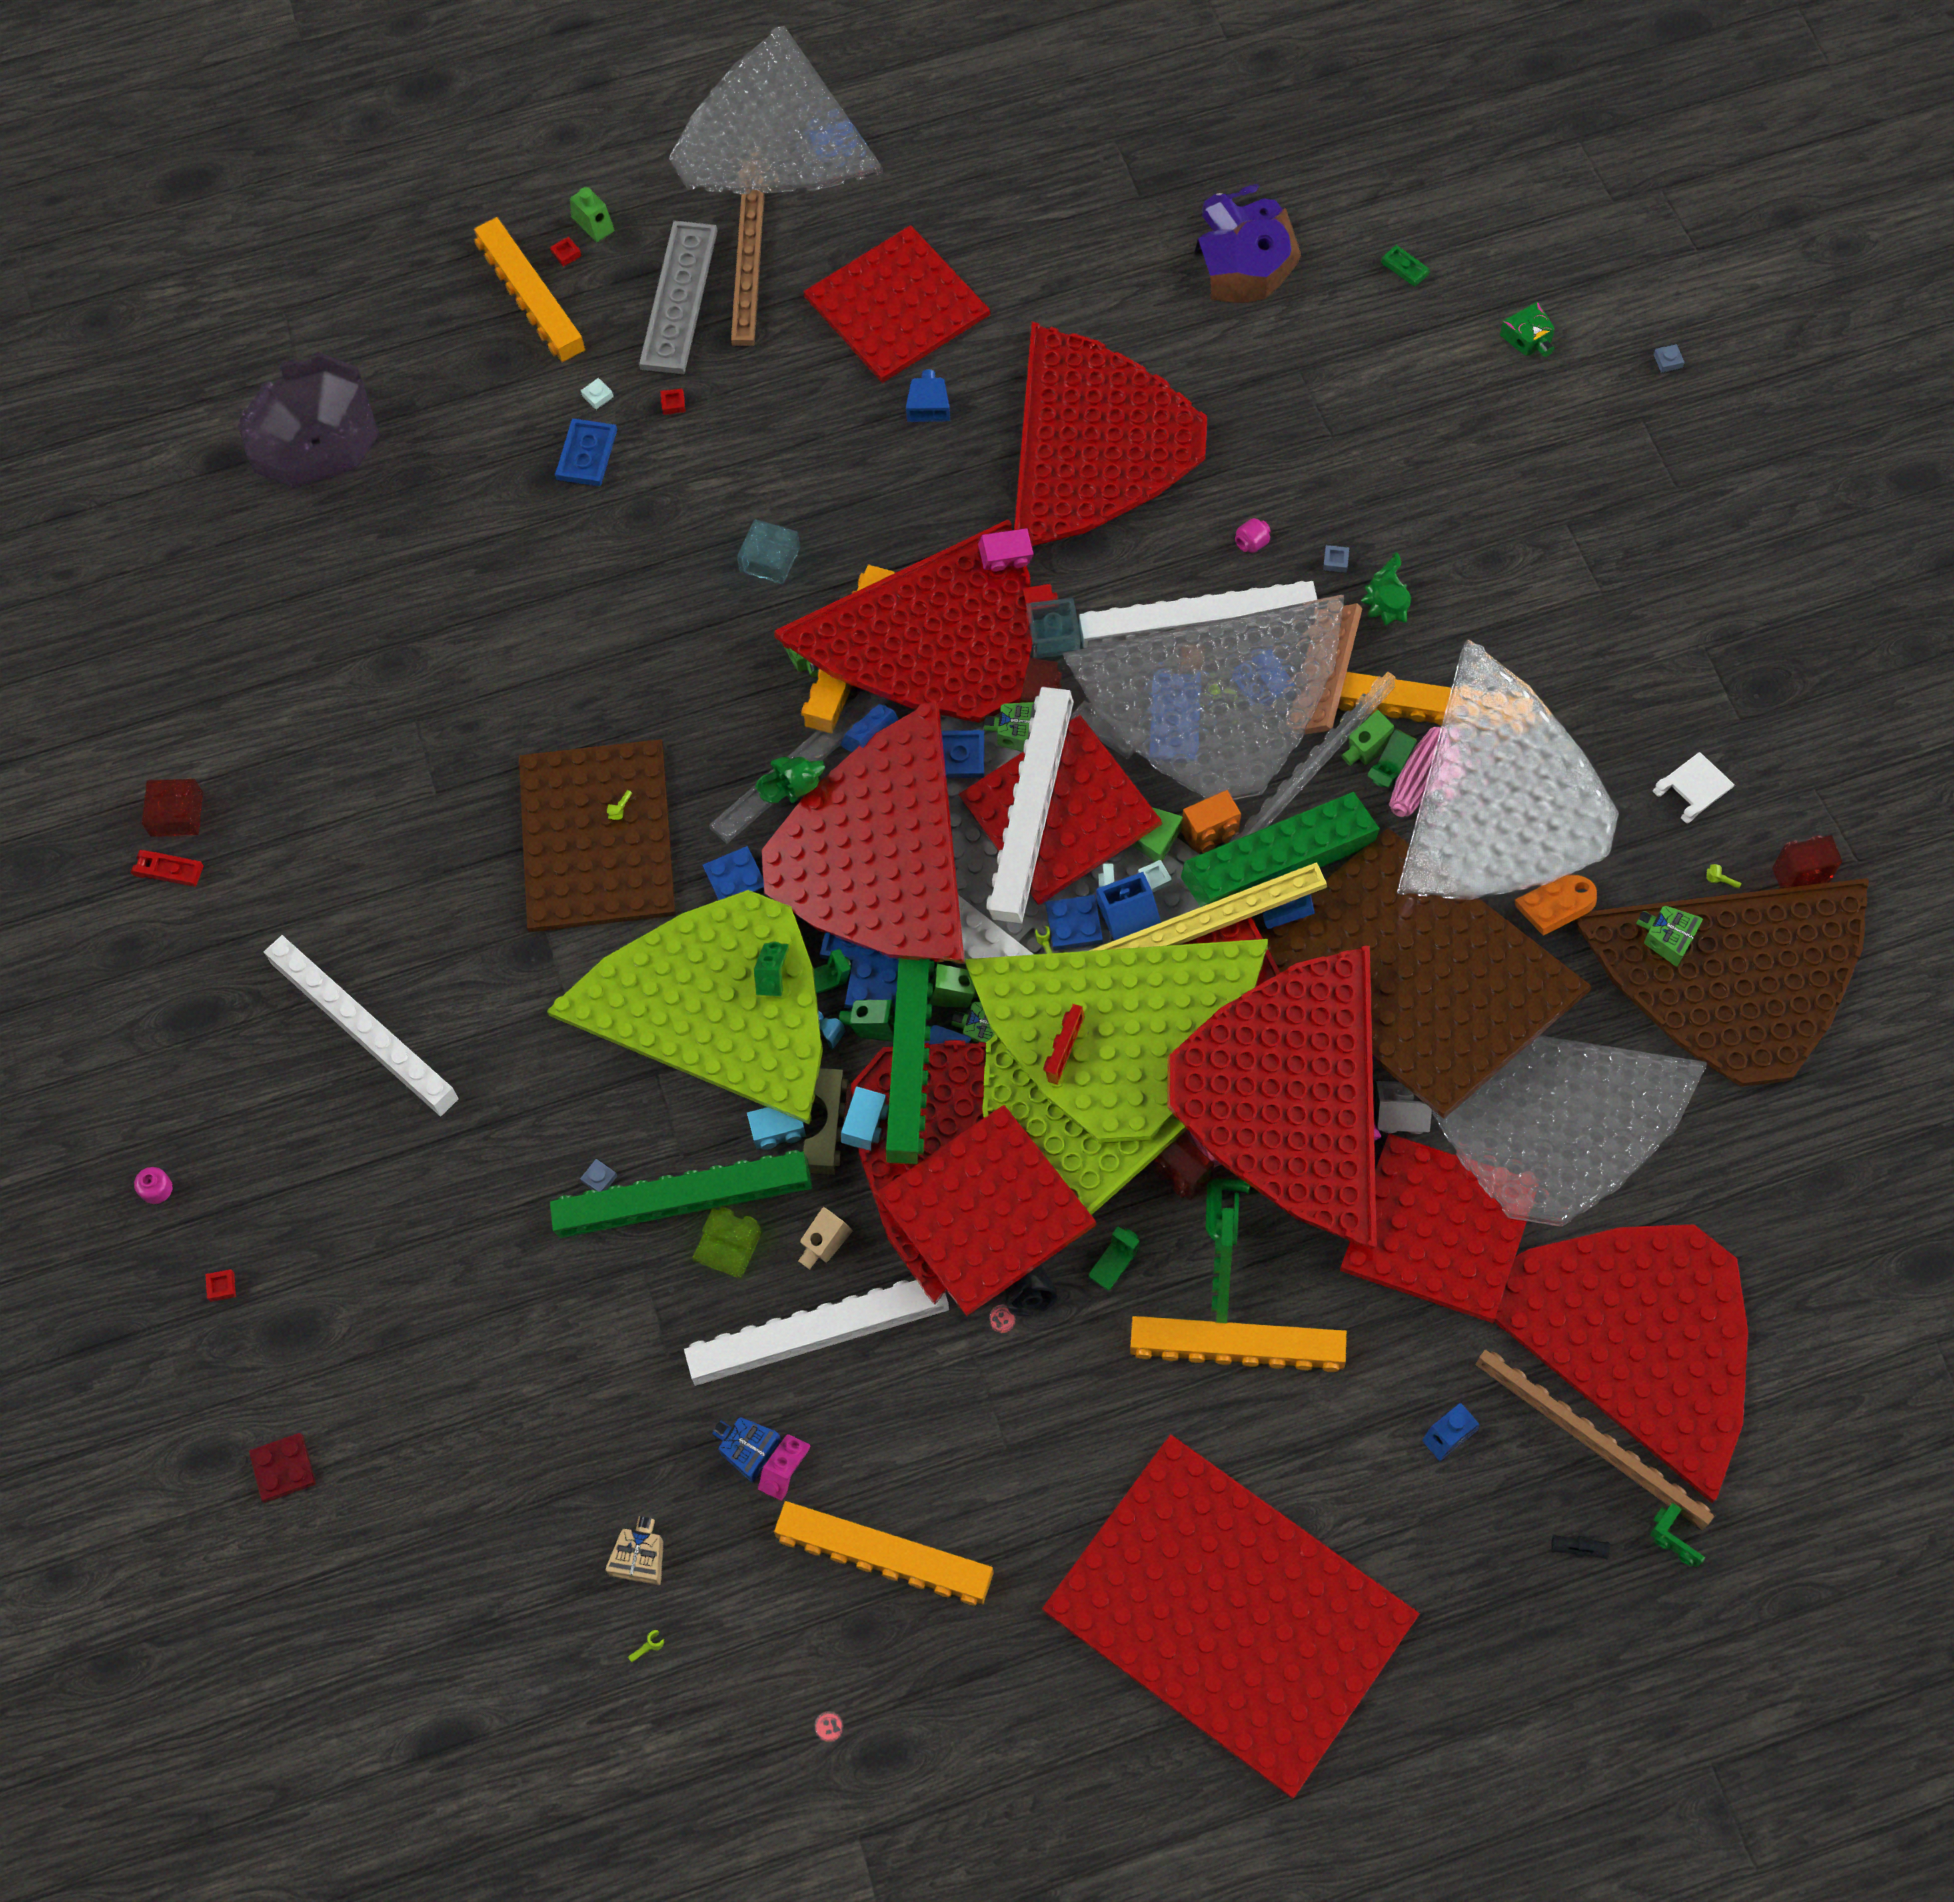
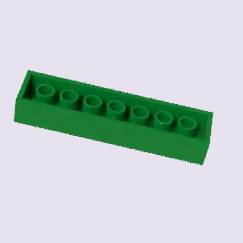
[1181,792,1380,907]

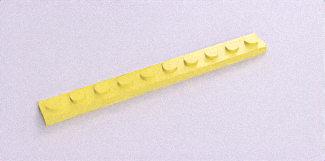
[1089,862,1327,951]

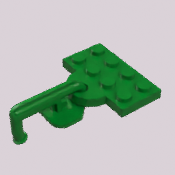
[1205,1178,1253,1323]

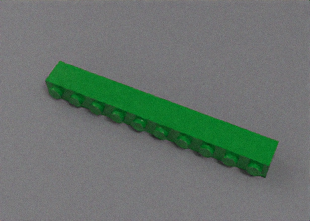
[886,958,934,1164]
[550,1150,812,1238]

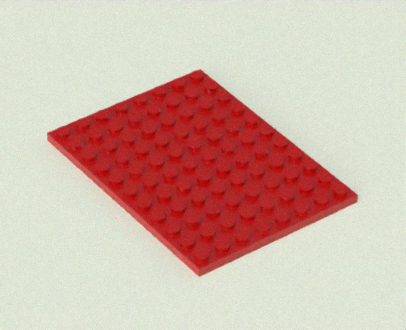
[1042,1434,1420,1799]

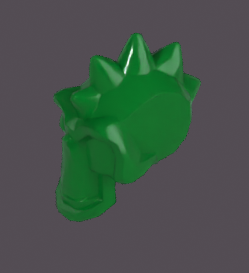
[1361,553,1411,626]
[755,757,825,803]

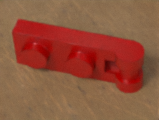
[131,850,204,887]

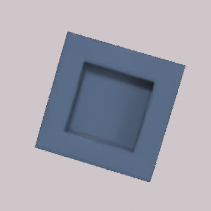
[1653,344,1684,373]
[1323,545,1349,573]
[580,1159,617,1192]

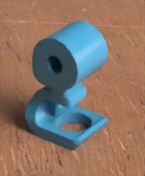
[818,1011,846,1049]

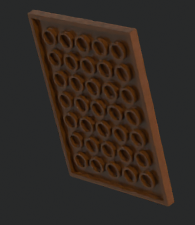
[519,739,676,932]

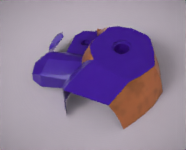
[1194,184,1301,303]

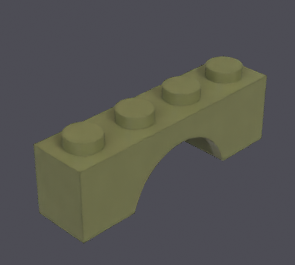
[804,1068,848,1175]

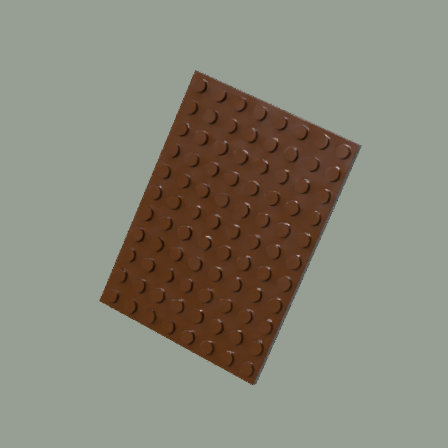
[1261,828,1591,1119]

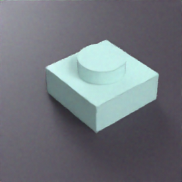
[581,378,614,409]
[1138,860,1172,892]
[1098,864,1114,887]

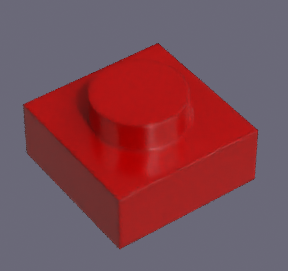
[550,236,582,267]
[660,388,686,415]
[205,1269,236,1302]

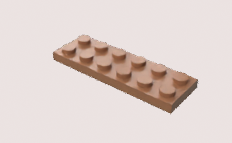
[1287,603,1362,736]

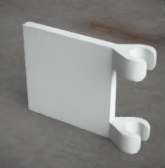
[1653,752,1734,824]

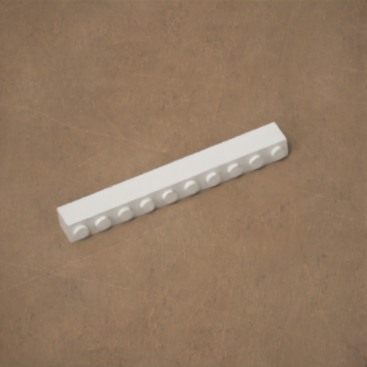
[1079,581,1319,651]
[987,687,1073,923]
[264,935,459,1117]
[684,1280,949,1386]

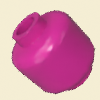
[1235,518,1270,553]
[134,1167,172,1204]

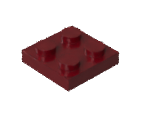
[249,1432,316,1503]

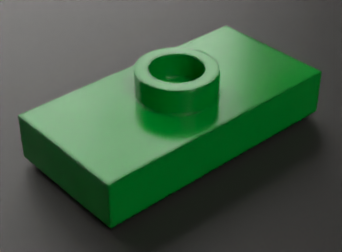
[1381,245,1430,287]

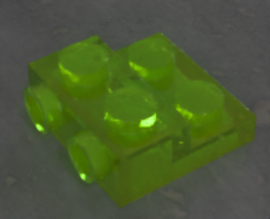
[692,1207,762,1279]

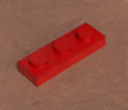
[1044,1004,1085,1085]

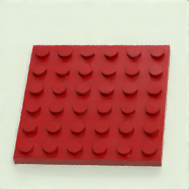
[804,225,990,383]
[958,715,1162,906]
[876,1105,1097,1317]
[1340,1133,1539,1323]

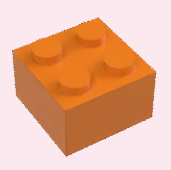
[1181,790,1241,854]

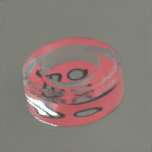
[989,1305,1016,1333]
[814,1712,843,1742]

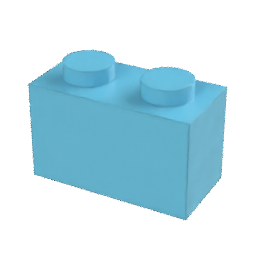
[841,1087,889,1151]
[747,1107,806,1150]

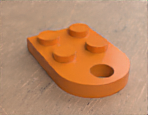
[1515,875,1597,936]

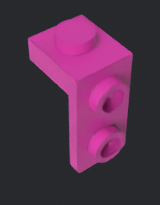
[758,1435,810,1501]

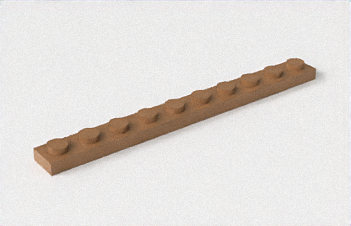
[731,162,766,346]
[1476,1349,1714,1531]

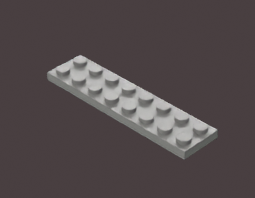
[639,221,717,374]

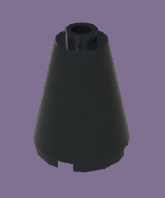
[1005,1265,1058,1316]

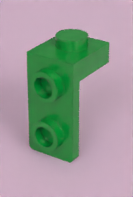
[1367,729,1417,788]
[754,942,789,996]
[813,949,851,994]
[1089,1227,1140,1291]
[1650,1503,1705,1567]

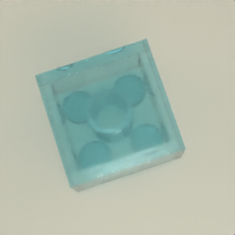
[737,519,800,584]
[1026,598,1080,659]

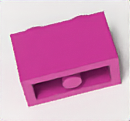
[978,528,1034,571]

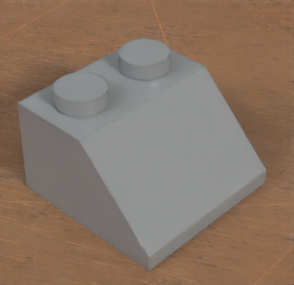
[1376,1081,1432,1134]

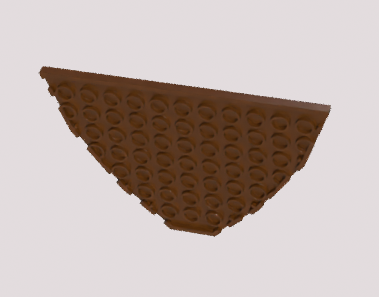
[1574,878,1869,1087]

